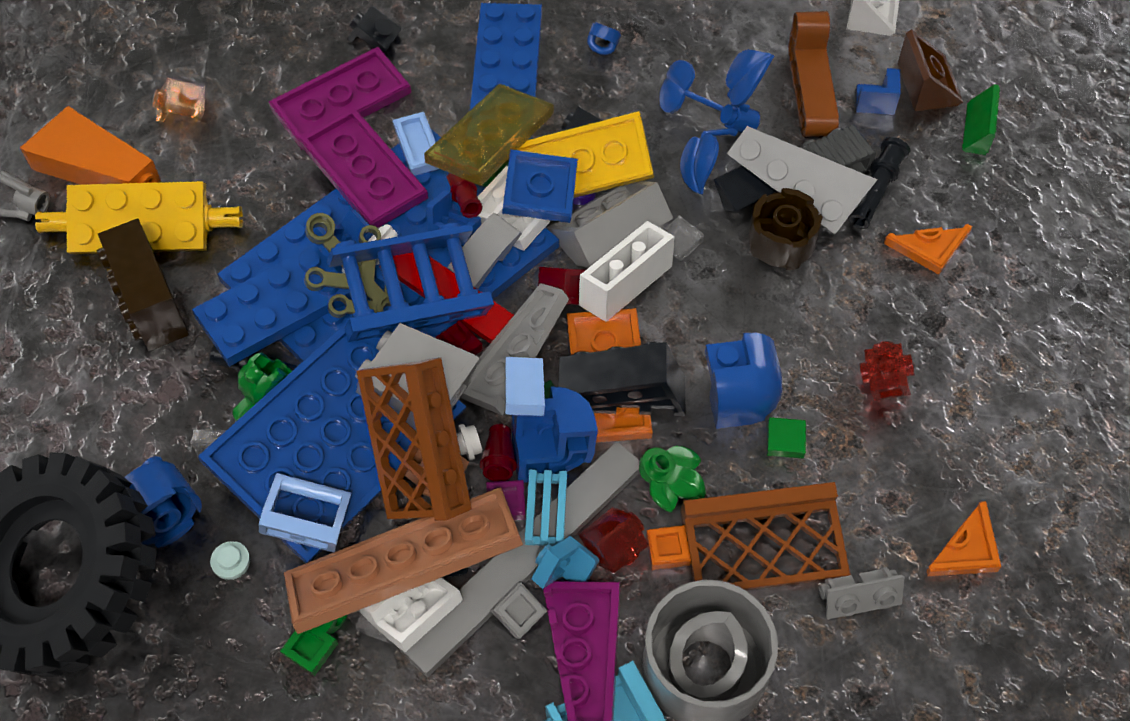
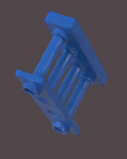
[327,222,494,342]

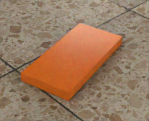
[567,308,653,443]

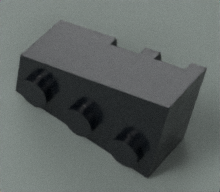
[558,342,686,416]

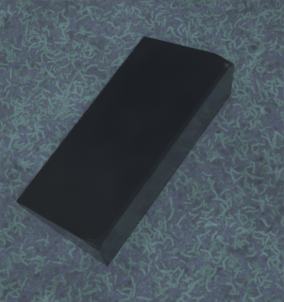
[714,165,776,212]

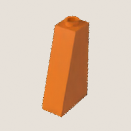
[20,106,161,185]

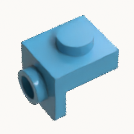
[531,536,599,589]

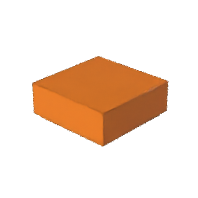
[646,525,691,570]

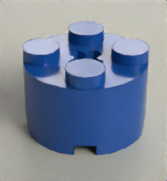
[124,456,202,548]

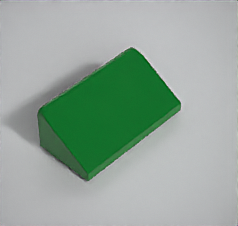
[962,84,1000,155]

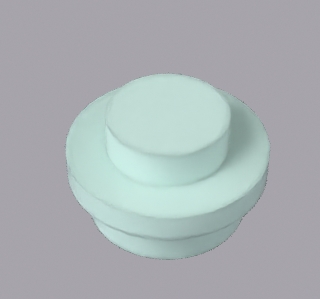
[210,541,250,580]

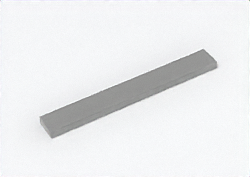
[399,441,640,678]

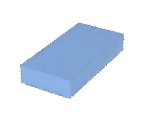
[393,112,444,176]
[505,357,545,416]

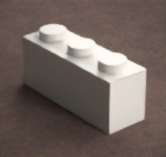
[579,221,675,322]

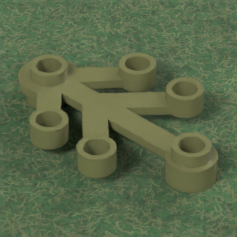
[304,213,406,318]

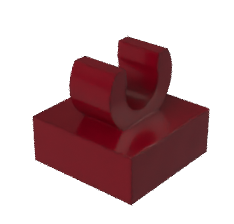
[435,321,483,356]

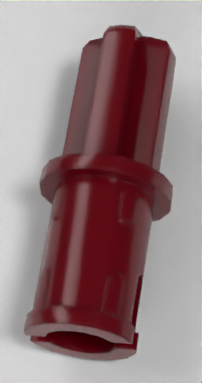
[446,166,483,218]

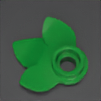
[639,445,706,513]

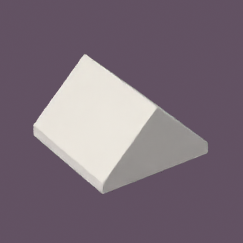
[846,0,899,36]

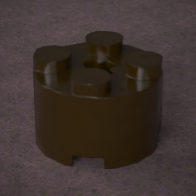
[748,188,822,271]

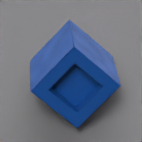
[856,68,901,115]

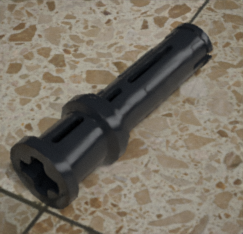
[848,137,910,229]

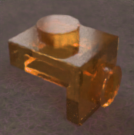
[153,78,205,122]

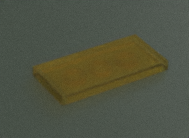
[424,84,554,186]

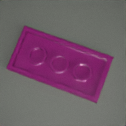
[268,47,412,150]
[299,108,428,228]

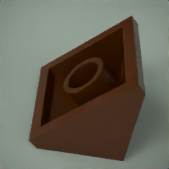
[897,29,963,111]

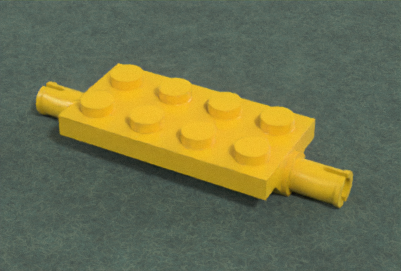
[35,181,243,254]

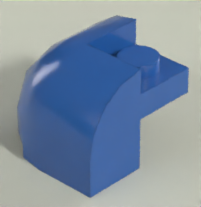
[705,333,783,429]
[511,387,598,482]

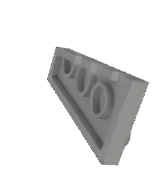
[460,283,569,416]

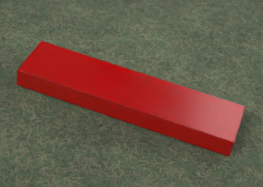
[379,253,514,344]

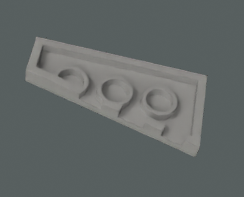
[727,126,878,234]

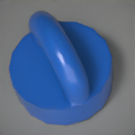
[587,22,621,55]

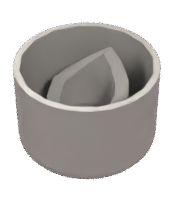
[642,580,778,721]

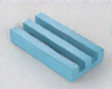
[525,470,567,546]

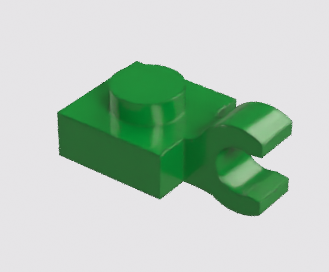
[280,615,347,677]

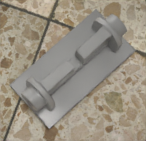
[819,567,904,620]

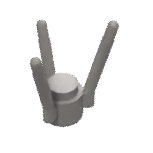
[0,171,50,221]

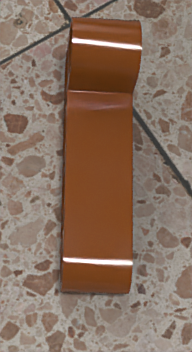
[789,11,839,137]

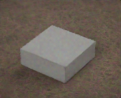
[490,582,547,639]

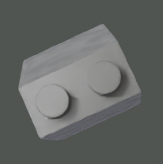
[355,323,480,431]

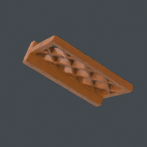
[357,357,472,521]
[680,482,850,591]

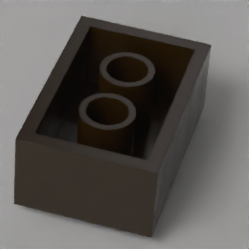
[96,218,189,351]

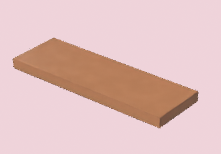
[284,487,523,634]

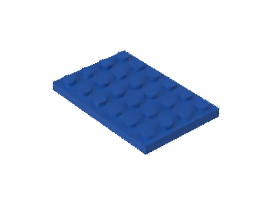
[198,321,466,564]

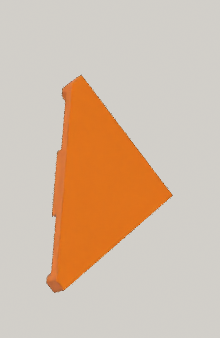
[884,224,973,275]
[926,501,1001,577]

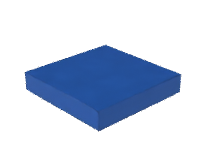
[502,149,578,223]

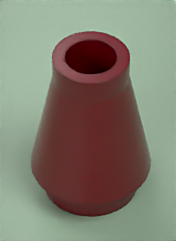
[479,424,517,482]

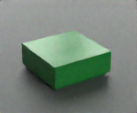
[767,417,806,459]

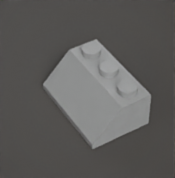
[546,181,673,268]

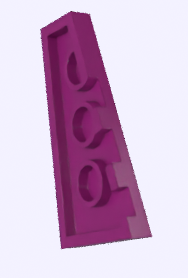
[543,582,621,721]

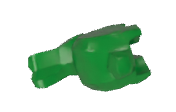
[232,352,292,421]

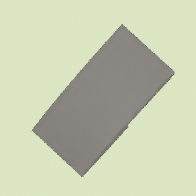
[447,212,522,289]

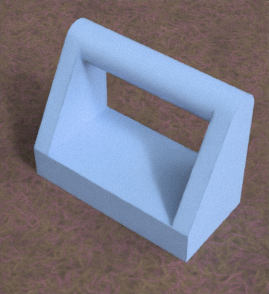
[258,473,351,552]

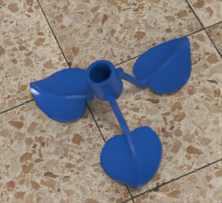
[659,50,775,195]

